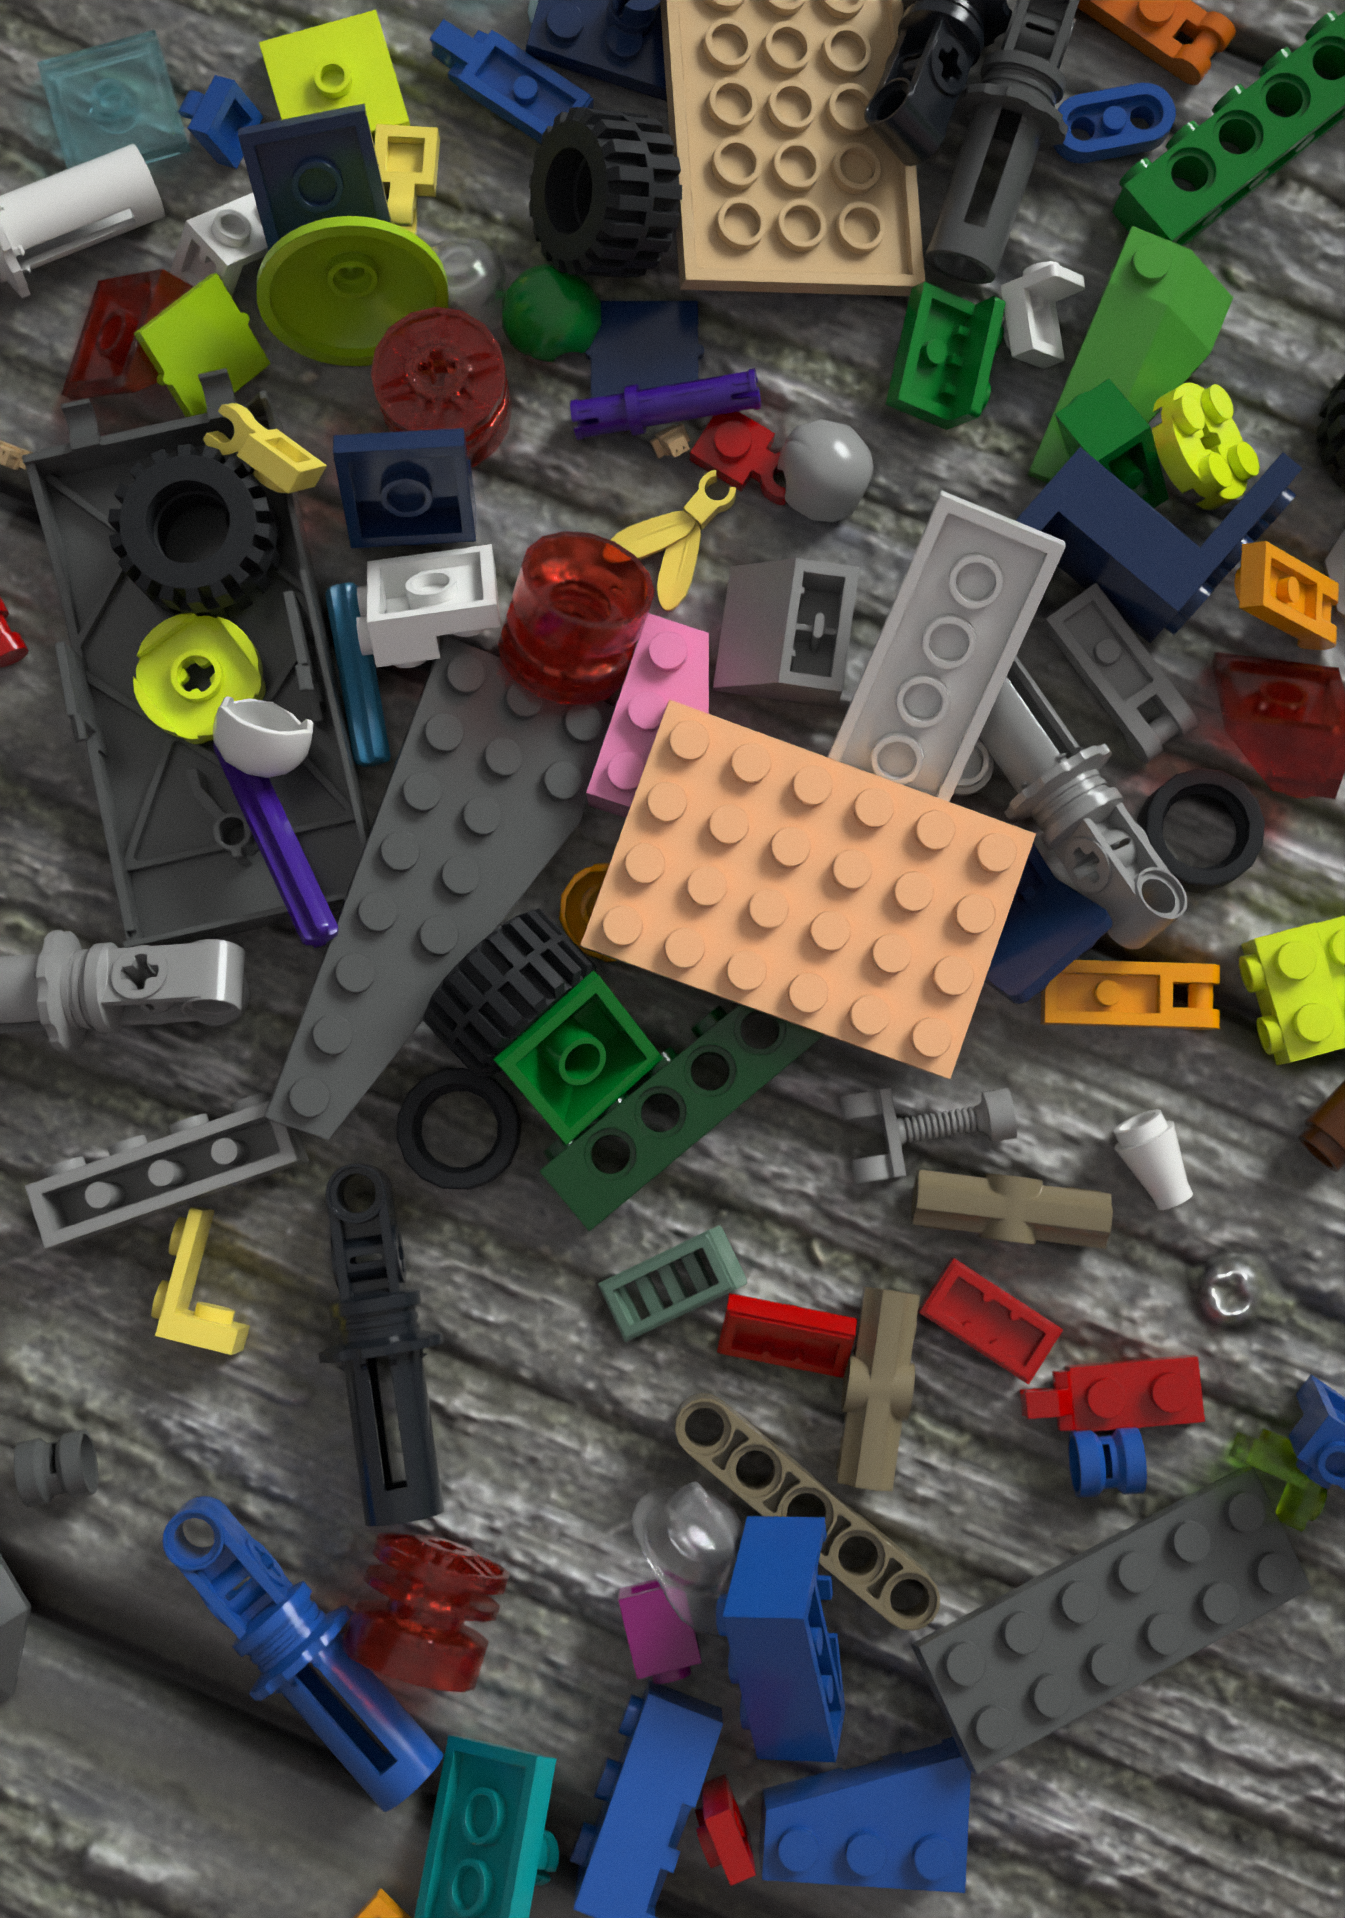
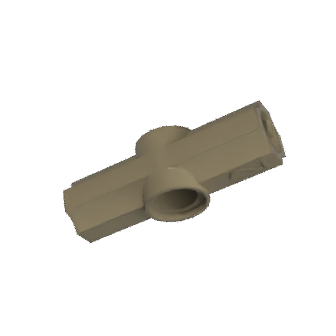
[910,1170,1113,1249]
[836,1286,920,1491]

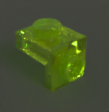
[1229,1428,1328,1532]

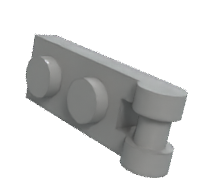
[1042,583,1198,763]

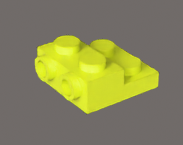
[1239,916,1345,1065]

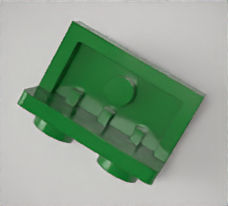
[885,281,1006,430]

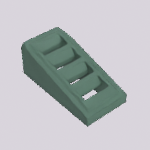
[598,1225,747,1342]

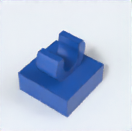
[178,75,264,169]

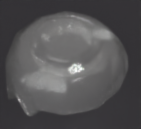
[431,237,509,339]

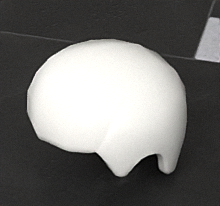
[213,696,313,778]

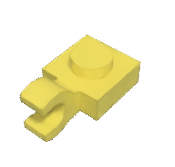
[374,124,440,235]
[203,403,327,494]

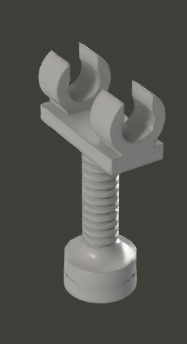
[840,1088,1017,1184]

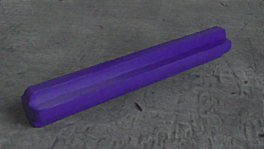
[213,743,339,948]

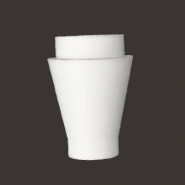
[1113,1109,1193,1210]

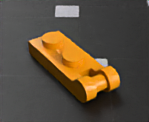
[1234,541,1339,650]
[1040,960,1220,1030]

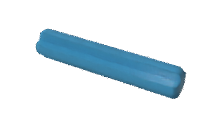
[325,582,391,767]

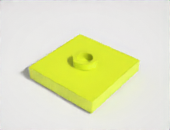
[259,10,410,142]

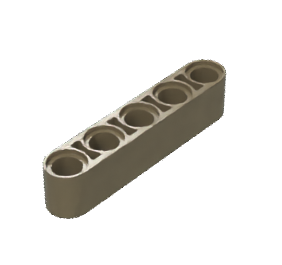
[675,1393,940,1631]

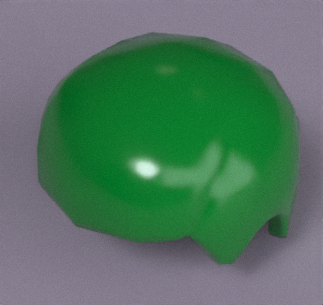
[502,264,601,362]

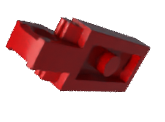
[1019,1355,1205,1432]

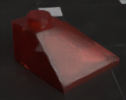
[61,269,194,400]
[1212,652,1345,799]

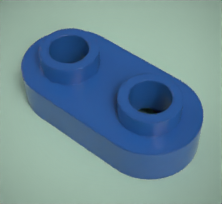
[1053,83,1176,164]

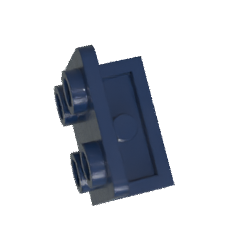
[984,843,1113,1004]

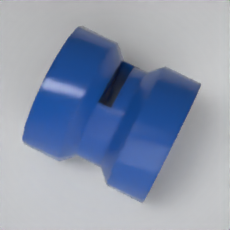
[1068,1427,1147,1498]

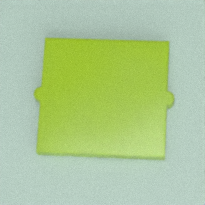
[133,273,271,417]

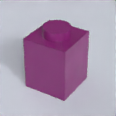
[618,1573,702,1684]

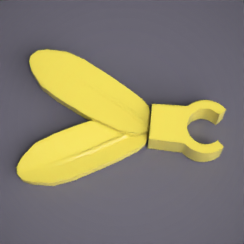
[604,470,736,611]

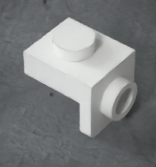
[1000,261,1085,369]

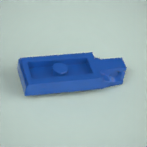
[430,19,594,144]

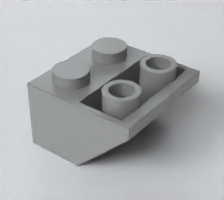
[713,558,860,708]

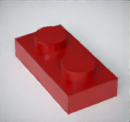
[695,1774,756,1886]

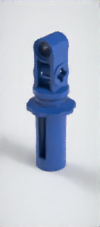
[162,1496,444,1812]

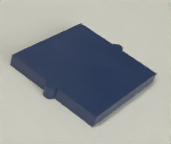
[585,301,704,398]

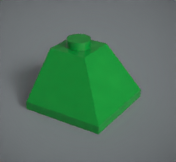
[493,970,663,1145]

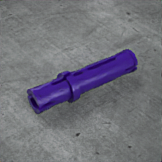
[570,368,761,440]

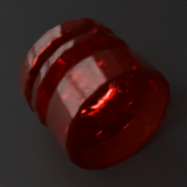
[371,307,513,467]
[498,531,655,705]
[342,1532,510,1692]

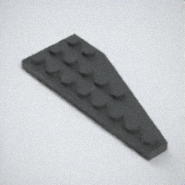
[263,635,616,1141]

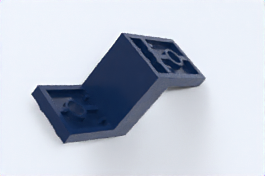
[1015,447,1303,643]

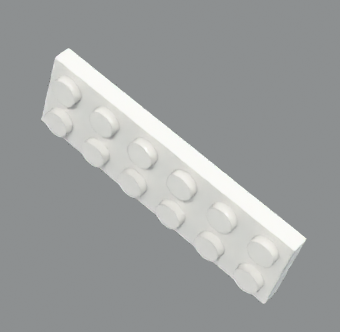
[827,490,1066,802]

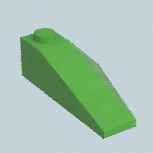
[1027,226,1233,483]

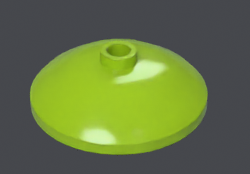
[256,216,449,366]

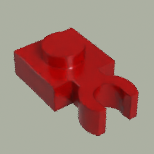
[689,411,786,505]

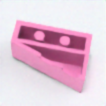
[586,613,709,818]

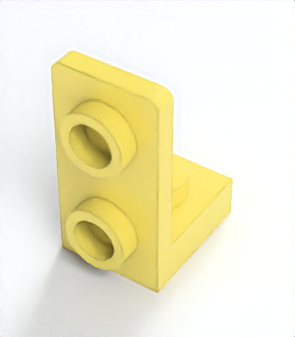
[151,1207,250,1355]

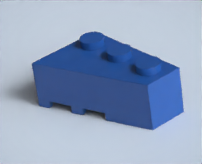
[716,1516,846,1763]
[569,1680,723,1918]
[759,1737,971,1893]

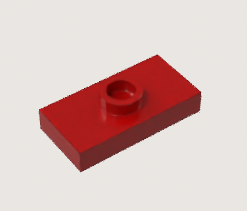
[918,1257,1063,1385]
[717,1293,857,1378]

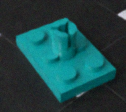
[414,1735,559,1918]

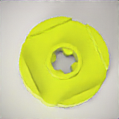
[1152,383,1260,510]
[133,613,266,744]

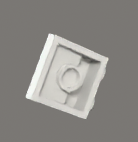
[356,544,501,668]

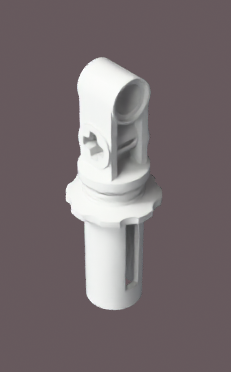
[0,144,165,299]

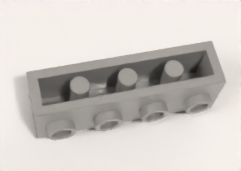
[25,1092,309,1249]

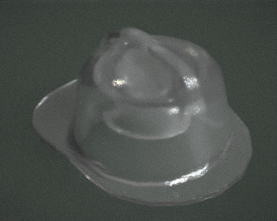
[632,1481,742,1636]

